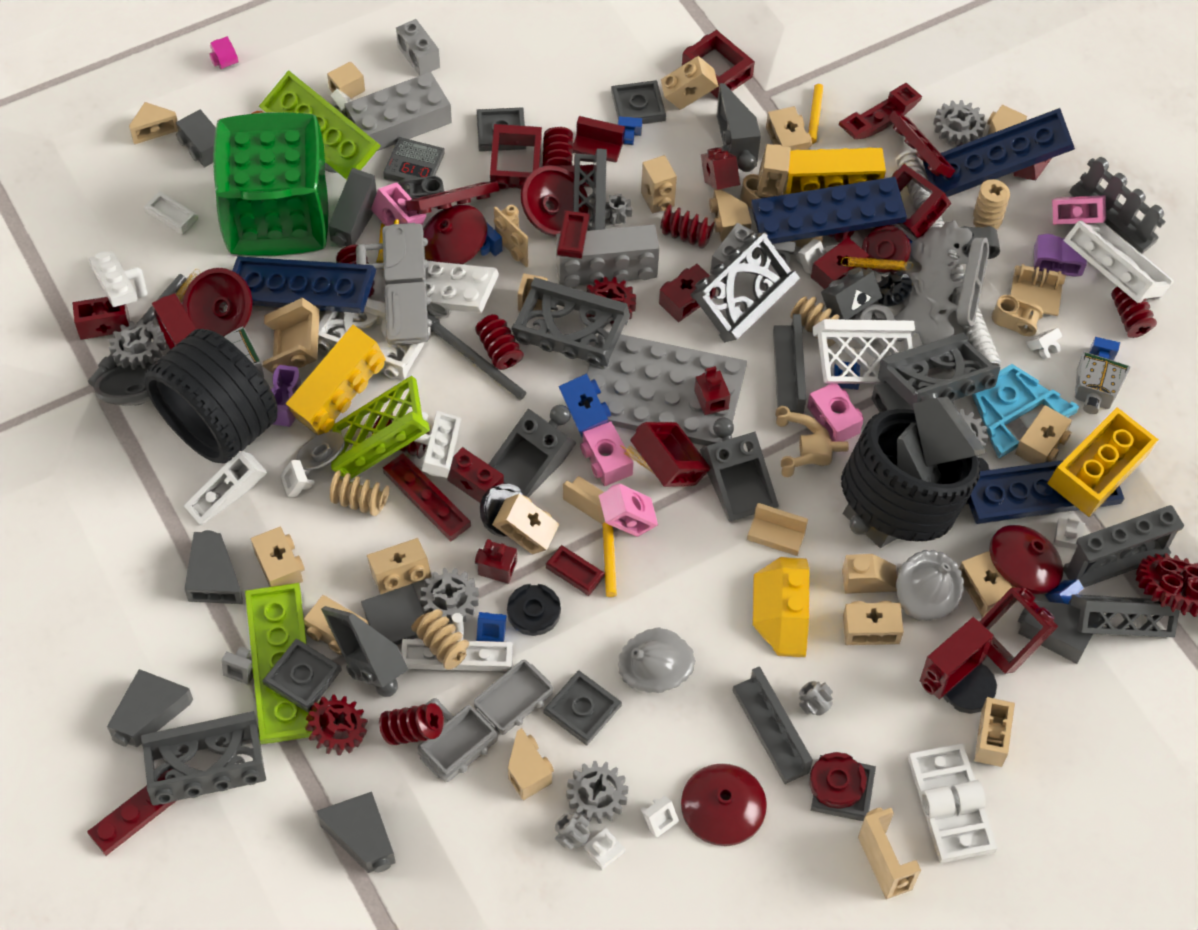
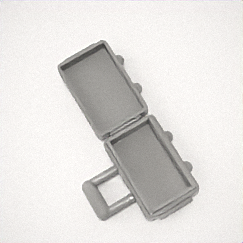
[356,223,432,345]
[418,660,553,782]

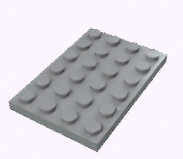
[583,331,747,446]

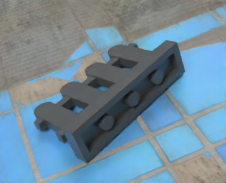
[1069,157,1166,254]

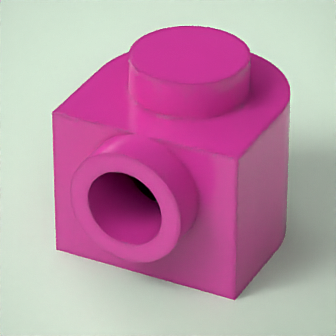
[209,36,239,69]

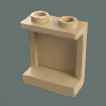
[263,298,319,374]
[858,808,921,899]

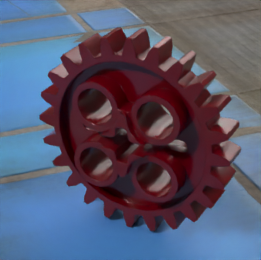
[1135,553,1198,617]

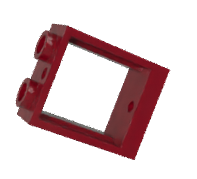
[682,29,755,99]
[490,124,542,189]
[892,164,952,239]
[152,293,196,350]
[630,422,711,487]
[979,587,1058,674]
[919,617,994,700]

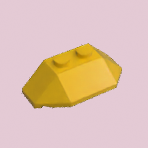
[752,557,809,658]

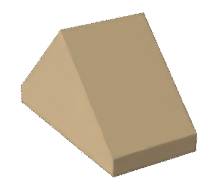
[129,102,178,145]

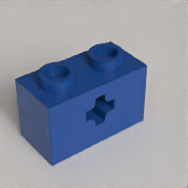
[558,373,612,438]

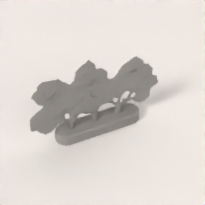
[889,220,989,345]

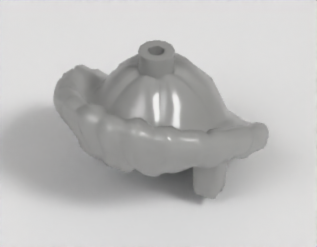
[896,550,964,620]
[618,627,696,693]

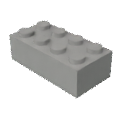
[344,72,452,151]
[556,224,659,287]

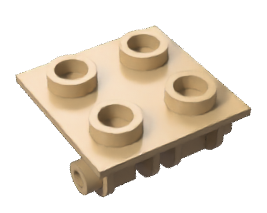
[494,205,528,267]
[1010,264,1066,316]

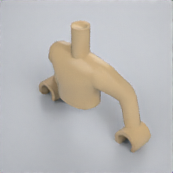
[775,406,849,477]

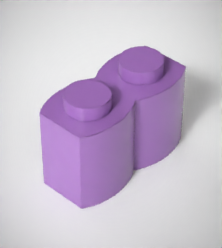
[1034,234,1087,276]
[271,365,301,427]

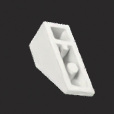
[184,451,268,525]

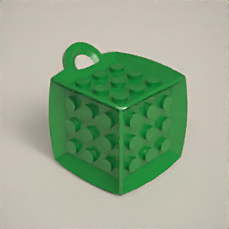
[213,112,329,256]

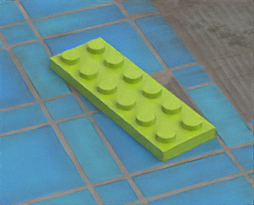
[259,70,381,180]
[245,583,312,745]

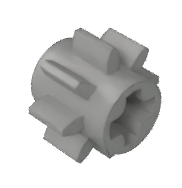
[605,194,632,225]
[799,681,833,715]
[555,812,590,849]

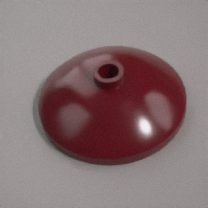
[521,166,589,237]
[423,205,488,265]
[182,268,252,337]
[989,525,1063,594]
[681,764,767,846]

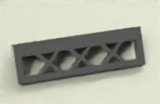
[573,149,607,231]
[773,314,806,414]
[1070,594,1180,637]
[733,666,813,784]

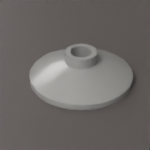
[296,432,345,470]

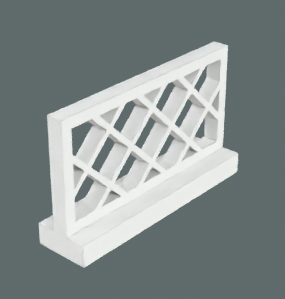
[812,319,915,384]

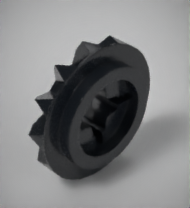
[877,270,913,306]

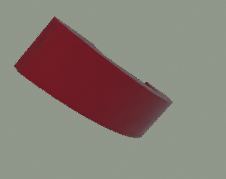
[839,83,922,139]

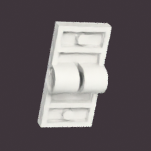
[424,261,499,318]
[908,743,997,863]

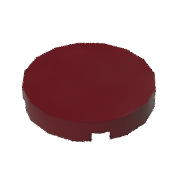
[862,225,911,275]
[809,752,867,809]

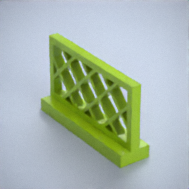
[331,375,430,480]

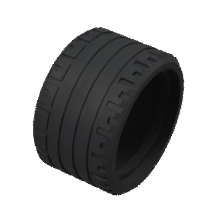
[145,329,278,463]
[841,409,980,542]

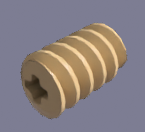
[973,179,1010,230]
[790,296,840,347]
[330,470,390,516]
[411,609,469,670]

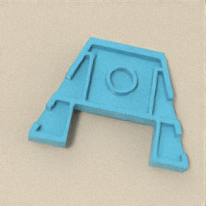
[972,364,1079,459]

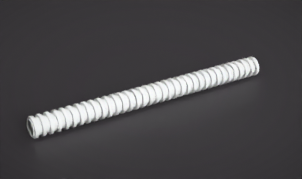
[896,151,1001,366]

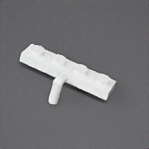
[89,252,147,307]
[414,411,462,478]
[401,613,513,672]

